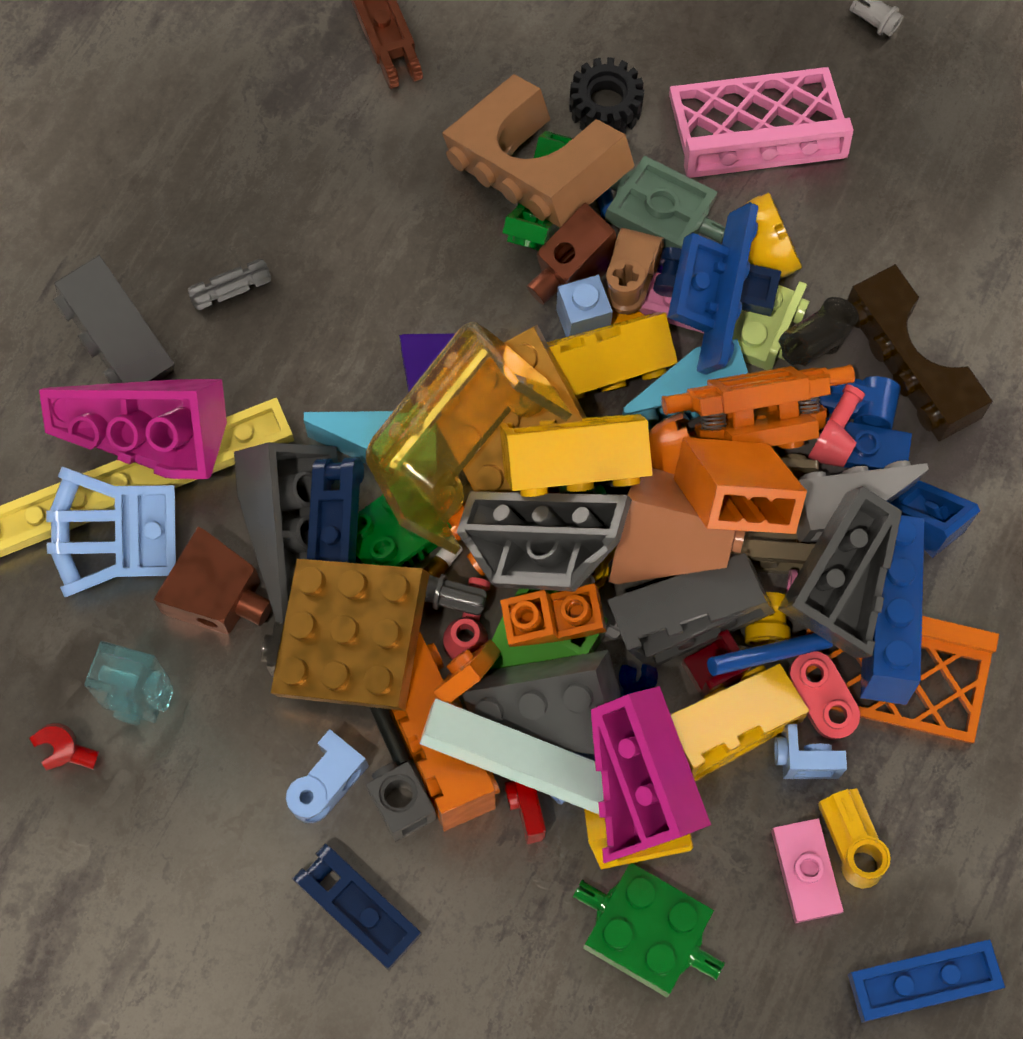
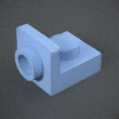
[774,724,847,779]

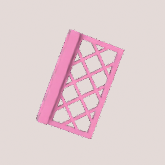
[669,67,854,178]

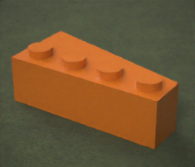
[391,632,500,832]

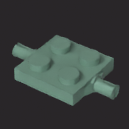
[604,155,725,249]

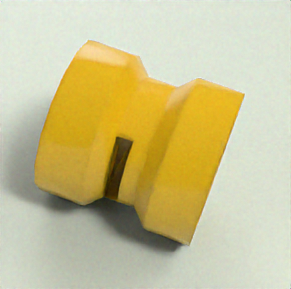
[745,592,791,647]

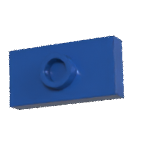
[822,417,912,470]

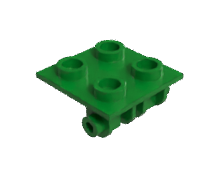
[356,480,452,568]

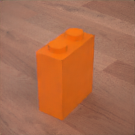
[674,437,807,534]

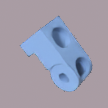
[286,729,369,824]

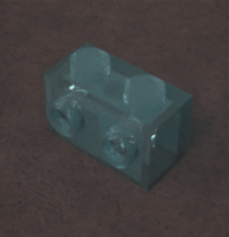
[84,641,173,725]

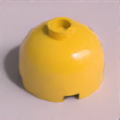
[741,192,802,278]

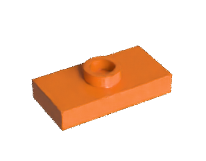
[434,639,501,704]

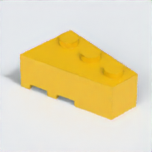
[499,414,652,497]
[671,664,809,781]

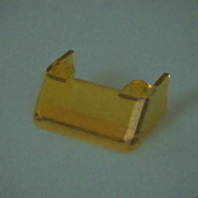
[366,322,572,555]

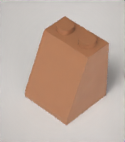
[609,468,746,584]

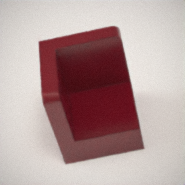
[682,629,751,699]

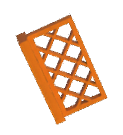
[805,616,999,744]

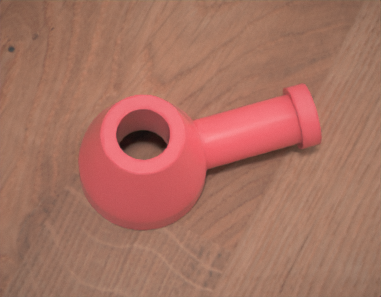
[808,384,865,467]
[443,577,491,660]

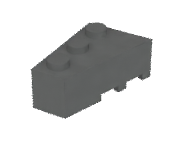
[778,486,902,658]
[463,650,621,755]

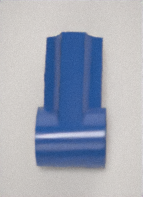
[809,376,901,429]

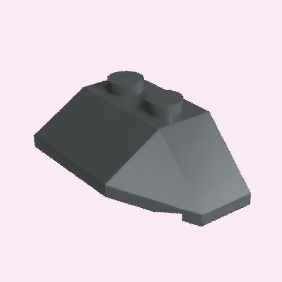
[457,491,632,592]

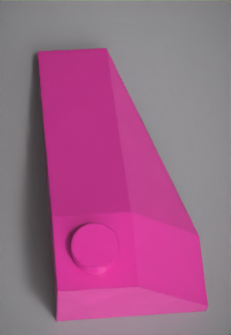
[39,379,227,479]

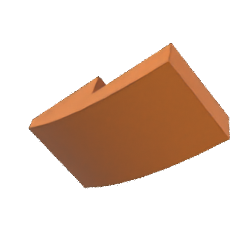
[500,583,607,647]

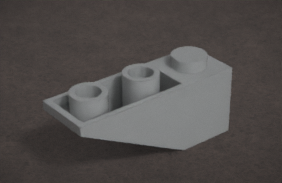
[796,460,929,544]

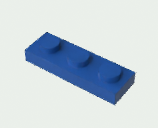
[848,939,1005,1023]

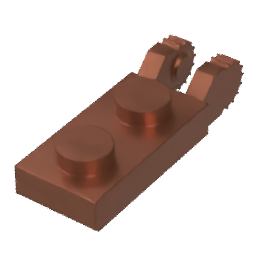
[351,0,423,89]

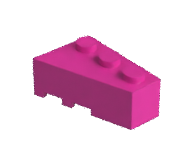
[591,686,711,863]

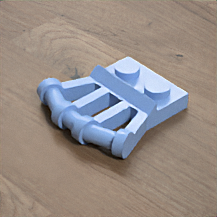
[46,466,176,597]

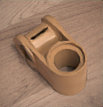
[606,228,664,315]

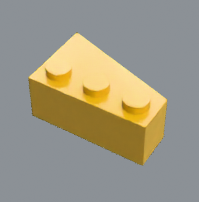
[547,312,678,399]

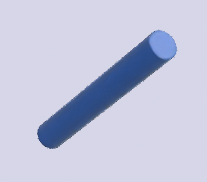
[707,633,833,676]

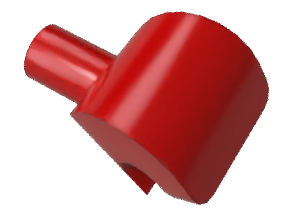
[29,723,99,770]

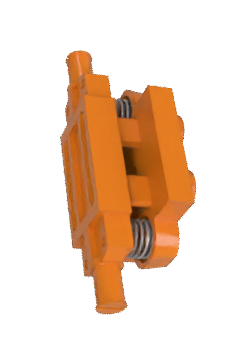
[661,364,855,449]

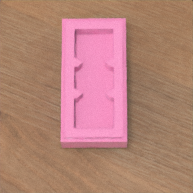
[771,818,844,924]

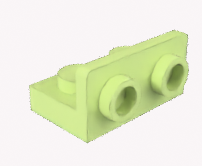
[732,281,810,370]

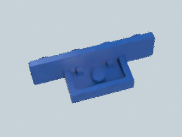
[667,202,758,375]

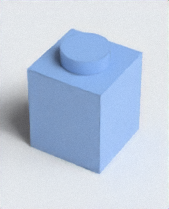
[556,275,613,337]

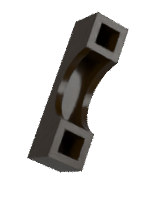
[845,264,993,442]

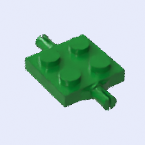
[572,863,725,998]

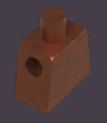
[526,202,617,305]
[153,527,272,634]

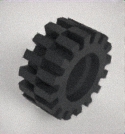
[569,57,644,134]

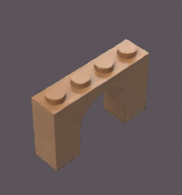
[442,74,634,228]

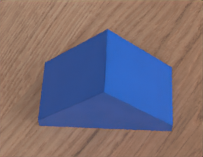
[890,480,980,559]

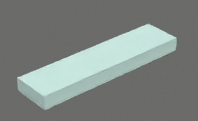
[419,699,604,814]

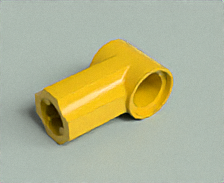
[818,788,891,889]

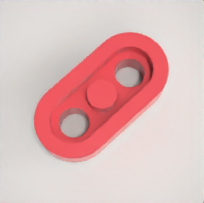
[788,651,860,740]

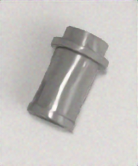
[849,0,904,37]

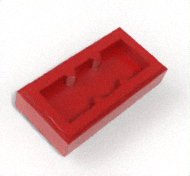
[504,781,546,844]

